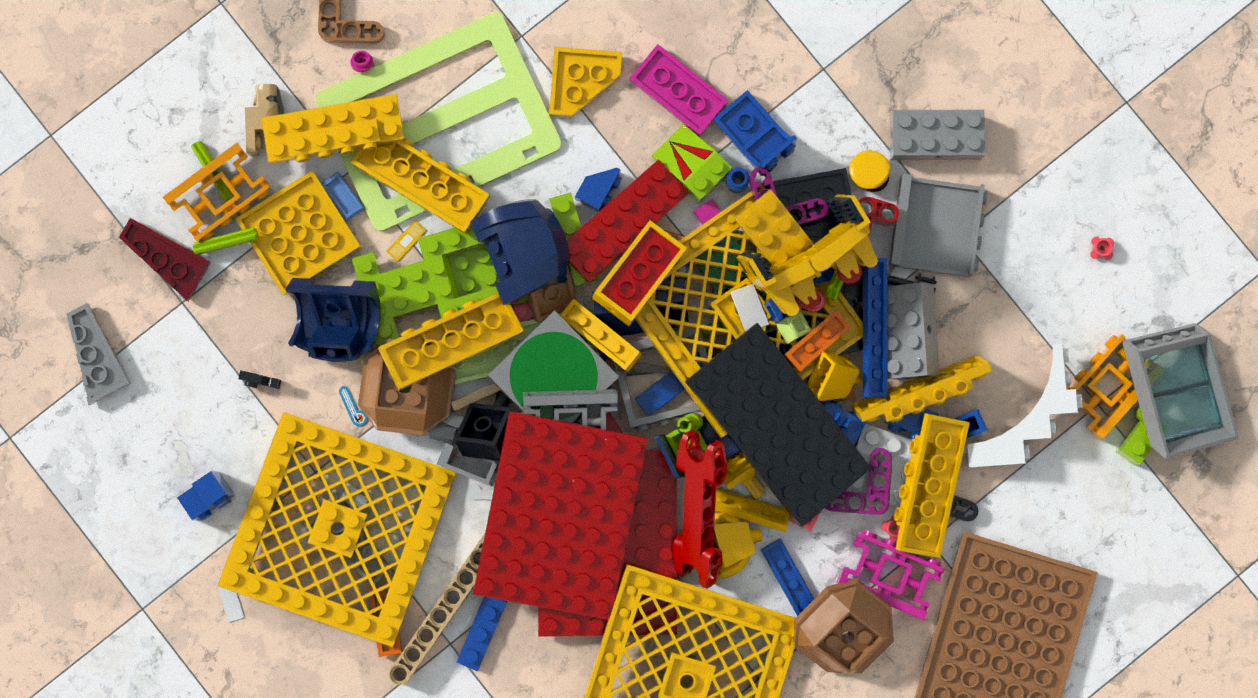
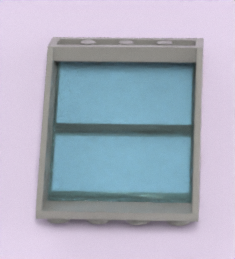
[1123,323,1238,459]

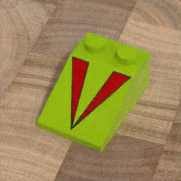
[652,124,733,204]

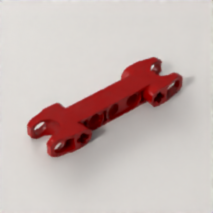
[673,430,727,589]

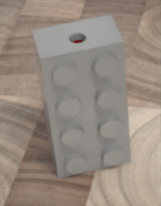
[890,110,985,160]
[887,283,940,380]

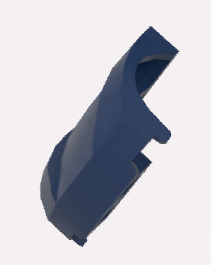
[470,199,570,305]
[285,278,381,362]

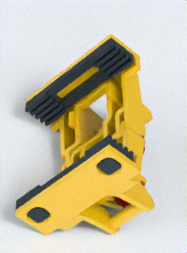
[736,194,878,316]

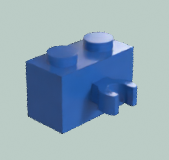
[822,400,866,445]

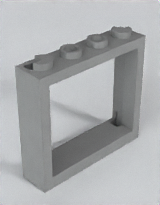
[614,328,708,432]

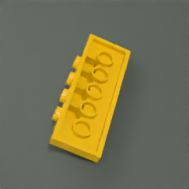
[261,94,405,164]
[350,139,491,234]
[378,293,524,390]
[850,355,992,423]
[894,413,970,558]

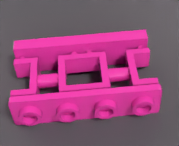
[836,530,945,620]

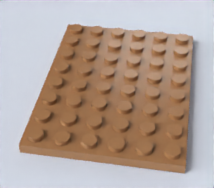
[914,531,1098,698]

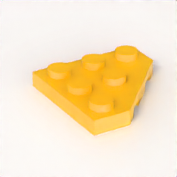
[549,47,622,117]

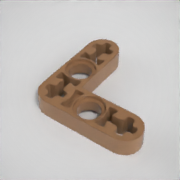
[318,0,385,44]

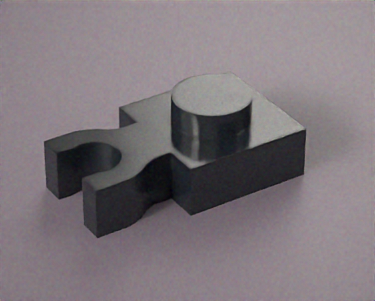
[238,370,282,389]

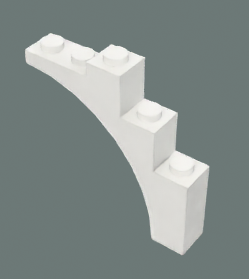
[967,344,1083,468]

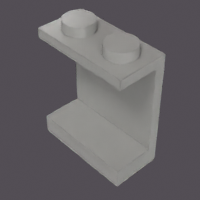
[436,443,499,486]

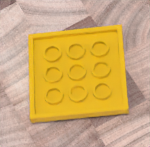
[235,170,361,296]

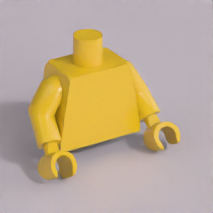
[710,513,762,585]

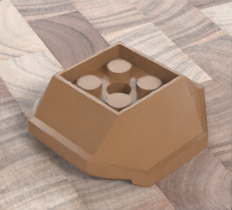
[358,338,456,436]
[793,578,894,674]

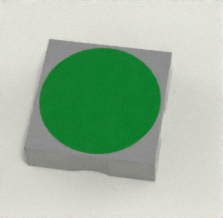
[487,310,619,423]

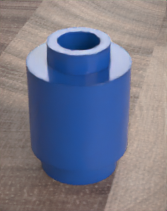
[726,167,749,193]

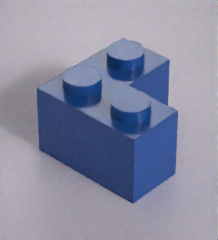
[177,471,235,522]

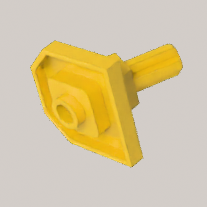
[723,452,765,499]

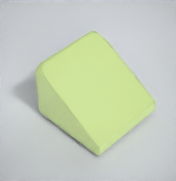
[777,311,811,344]

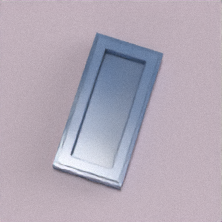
[321,172,365,222]

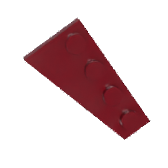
[119,218,211,302]

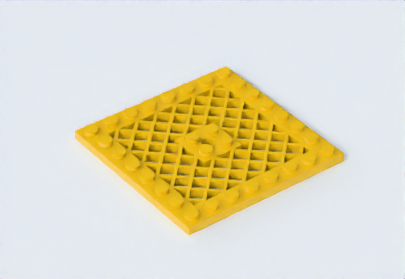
[635,184,863,438]
[217,412,456,647]
[584,564,796,698]

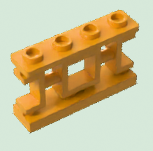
[162,142,271,241]
[1067,334,1164,440]

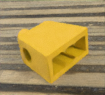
[807,351,862,401]

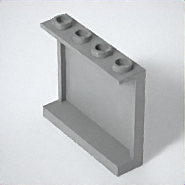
[889,173,987,277]

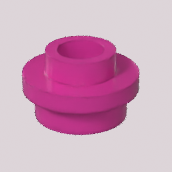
[351,51,374,72]

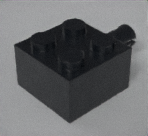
[454,392,513,461]

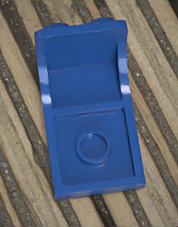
[713,90,798,172]

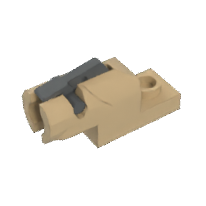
[245,84,285,156]

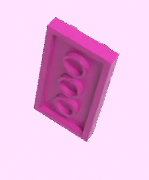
[629,44,728,136]

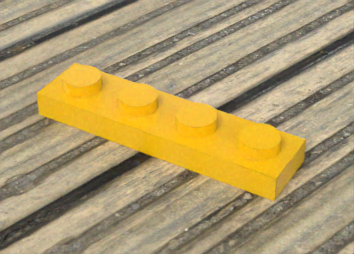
[560,299,642,372]
[715,488,790,532]

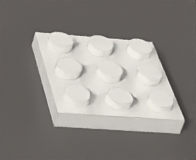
[847,424,912,507]

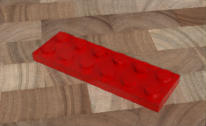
[567,159,689,283]

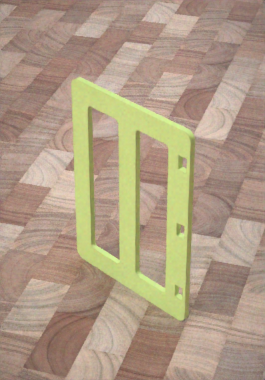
[316,13,561,231]

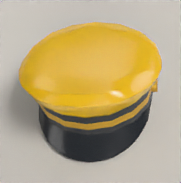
[849,150,890,192]

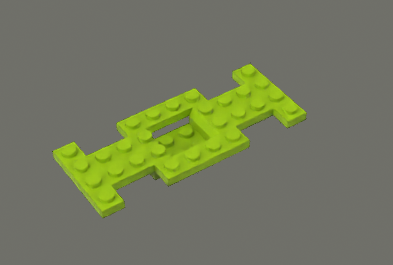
[352,192,597,346]

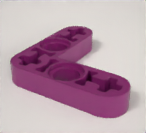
[749,167,828,226]
[825,448,892,515]

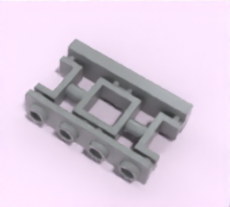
[523,389,618,429]

